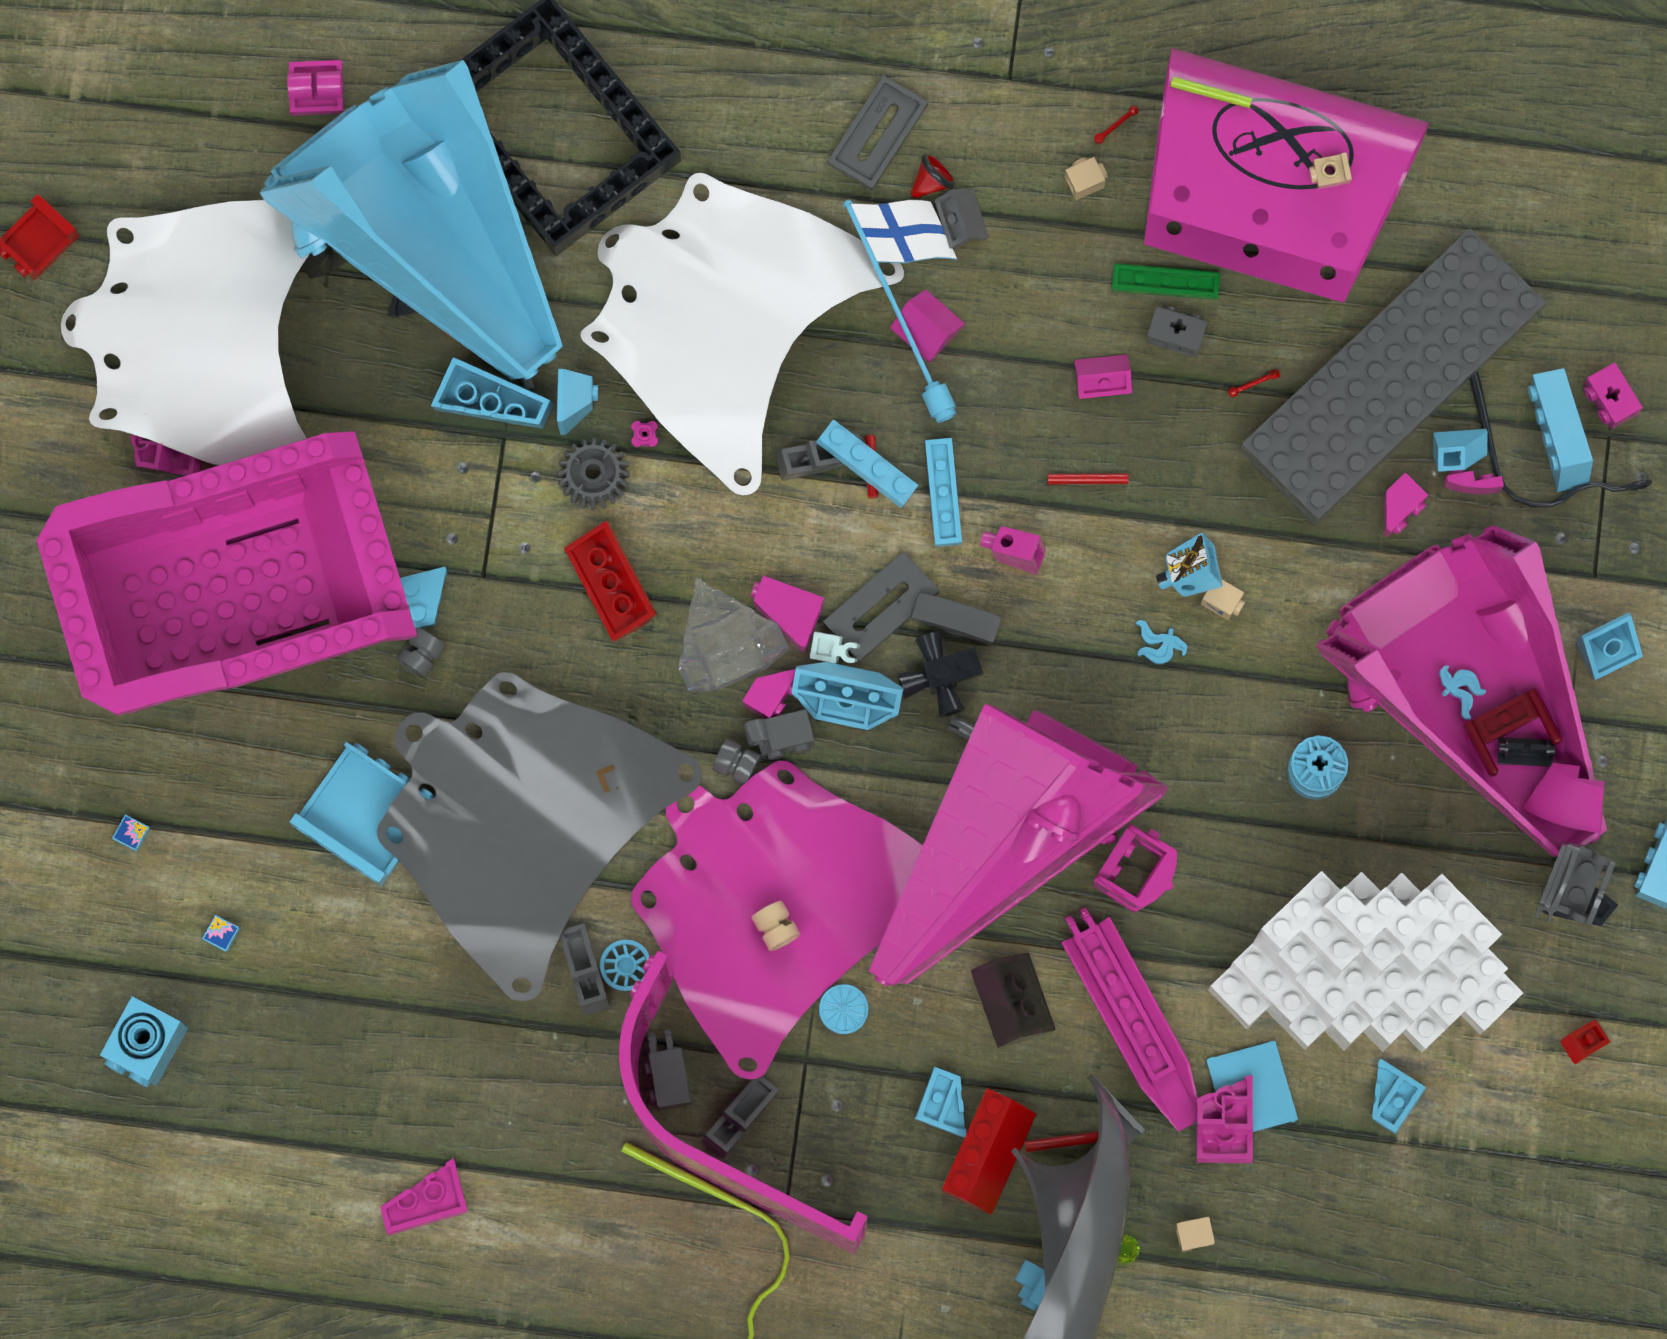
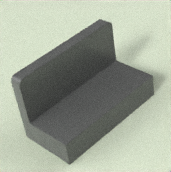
[935,189,989,249]

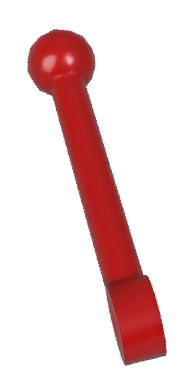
[1094,105,1139,144]
[1228,369,1280,397]

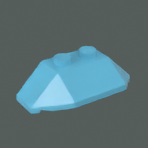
[792,662,904,730]

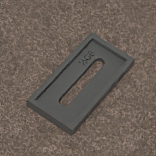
[827,75,928,191]
[823,551,940,663]

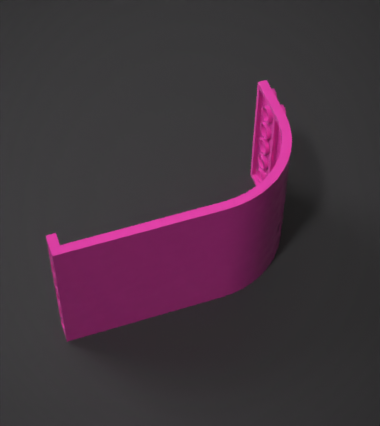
[619,951,867,1255]

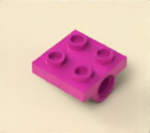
[287,60,344,116]

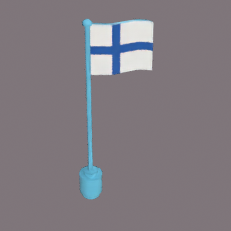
[843,200,957,423]

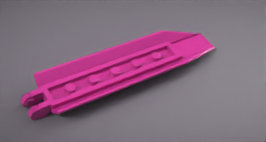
[1061,907,1198,1132]

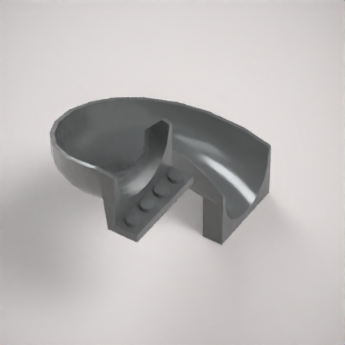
[1012,1074,1145,1339]

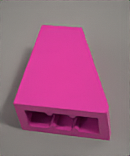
[751,576,824,653]

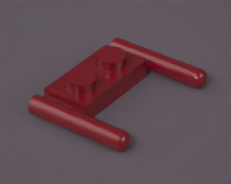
[1463,688,1563,777]

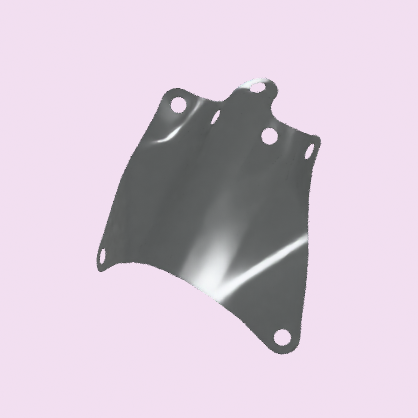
[377,672,702,1001]

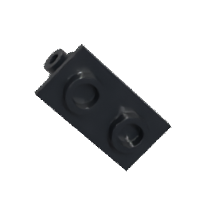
[1498,738,1555,767]

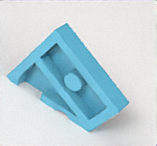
[400,567,447,629]
[1372,1059,1426,1135]
[914,1067,967,1138]

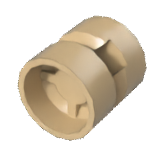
[751,901,801,951]

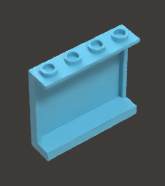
[290,742,435,887]

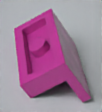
[1074,355,1132,399]

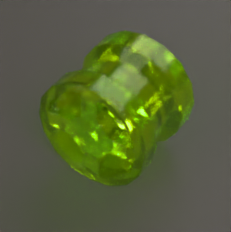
[1117,1235,1140,1265]

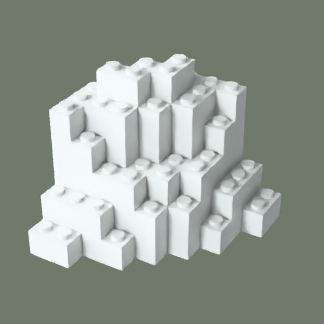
[1208,871,1523,1053]

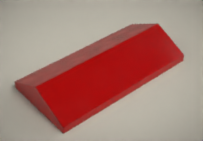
[564,521,657,642]

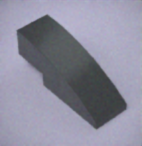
[775,433,860,481]
[910,593,1001,645]
[560,923,610,1016]
[702,1077,779,1159]

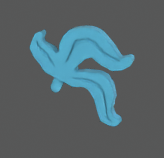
[1136,620,1187,664]
[1439,666,1486,720]

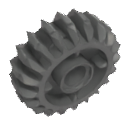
[557,438,630,510]

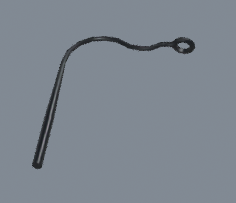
[1469,372,1652,507]

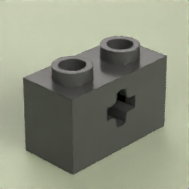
[1145,305,1208,358]

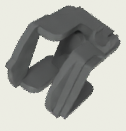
[1535,841,1616,926]

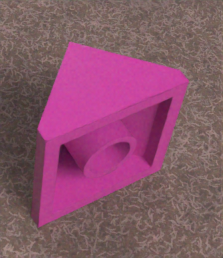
[890,289,965,363]

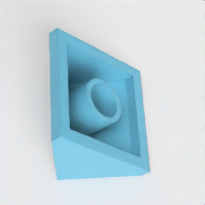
[1575,613,1643,680]

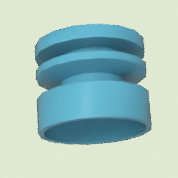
[1287,735,1348,800]

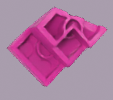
[130,434,201,476]
[1524,763,1605,833]
[1197,1075,1253,1163]

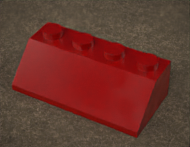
[941,1088,1036,1215]

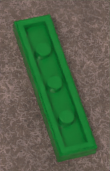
[1112,263,1220,300]

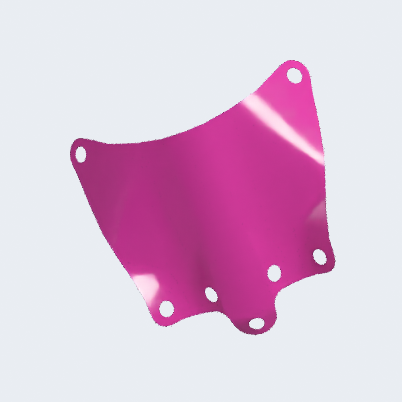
[631,761,923,1079]

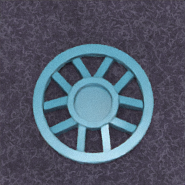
[600,940,649,991]

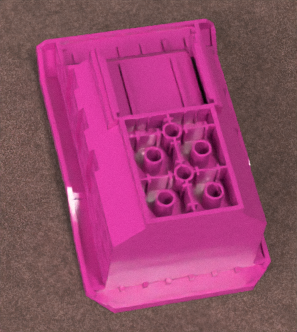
[37,431,418,716]

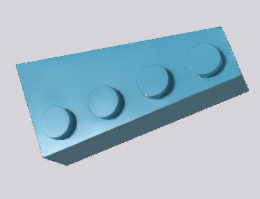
[431,357,554,429]
[1528,368,1593,492]

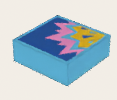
[112,815,150,852]
[202,915,240,952]

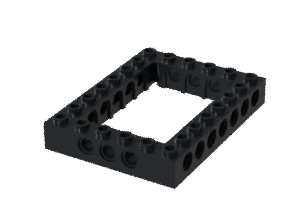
[460,0,681,256]

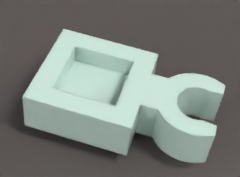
[810,632,860,663]

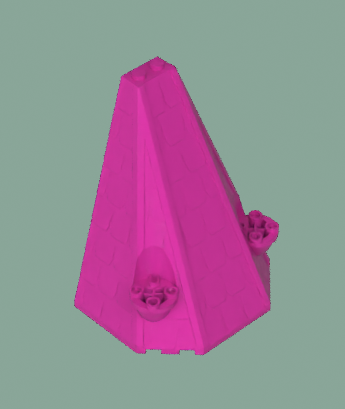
[1316,525,1607,858]
[869,704,1168,986]

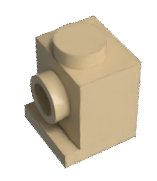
[1309,152,1352,189]

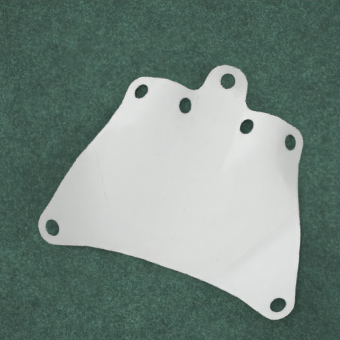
[581,173,904,495]
[61,200,308,466]

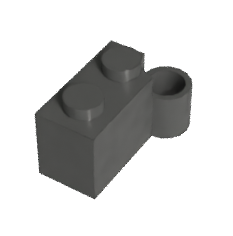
[743,709,815,760]

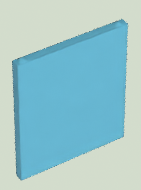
[1206,1041,1298,1132]

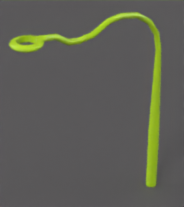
[621,1142,790,1339]

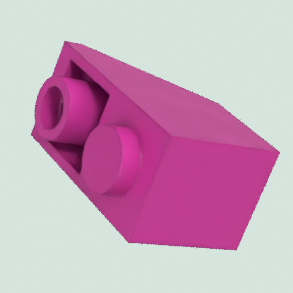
[1383,473,1428,538]
[742,669,796,719]

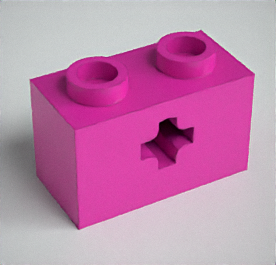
[1583,363,1643,429]

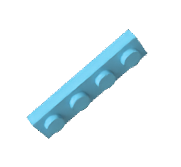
[816,419,918,508]
[925,438,962,547]

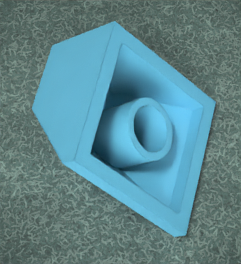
[557,369,598,435]

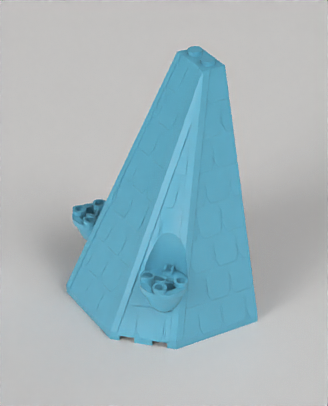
[260,60,563,380]

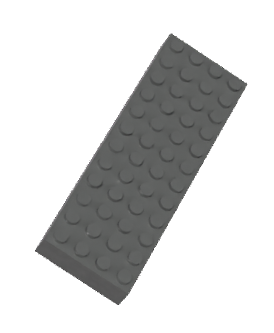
[1240,228,1546,526]

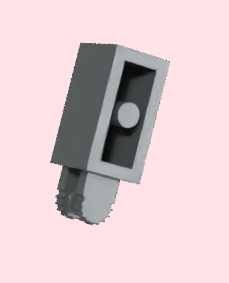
[645,1029,692,1110]

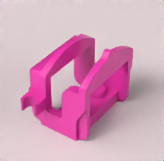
[1092,823,1177,913]

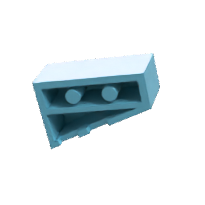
[1634,819,1667,909]

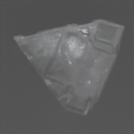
[678,577,789,692]

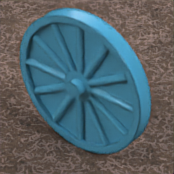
[819,984,869,1034]

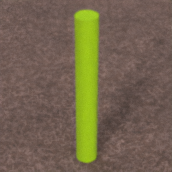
[1170,76,1252,108]

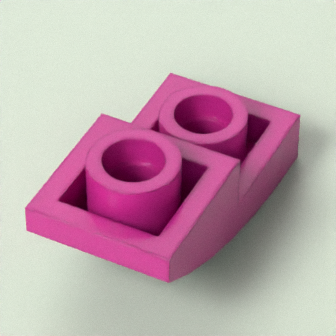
[1443,470,1504,494]

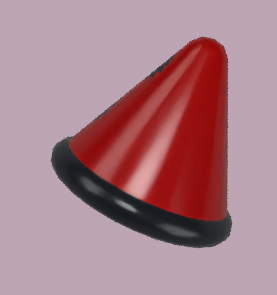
[911,154,955,198]

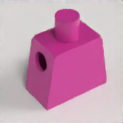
[980,526,1046,575]

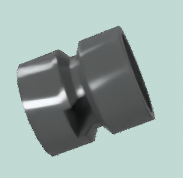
[396,627,446,678]
[712,738,762,785]

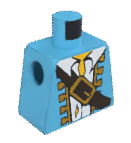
[1156,533,1223,597]

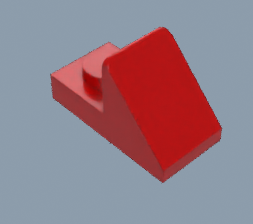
[1561,1019,1611,1064]

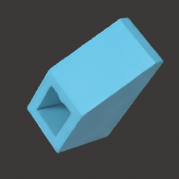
[1433,429,1488,472]

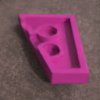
[380,1158,468,1236]

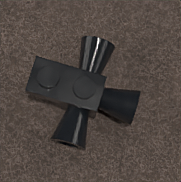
[897,632,983,717]

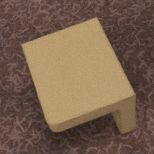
[1175,1217,1215,1253]

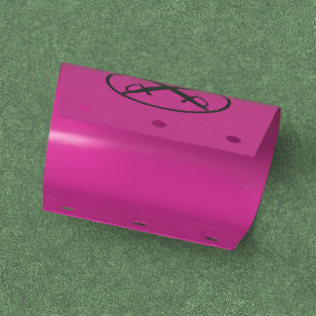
[1144,47,1430,303]

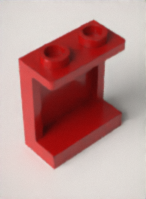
[0,194,80,281]

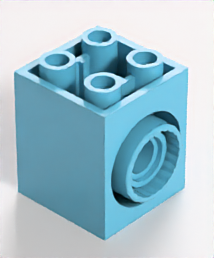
[100,996,188,1087]

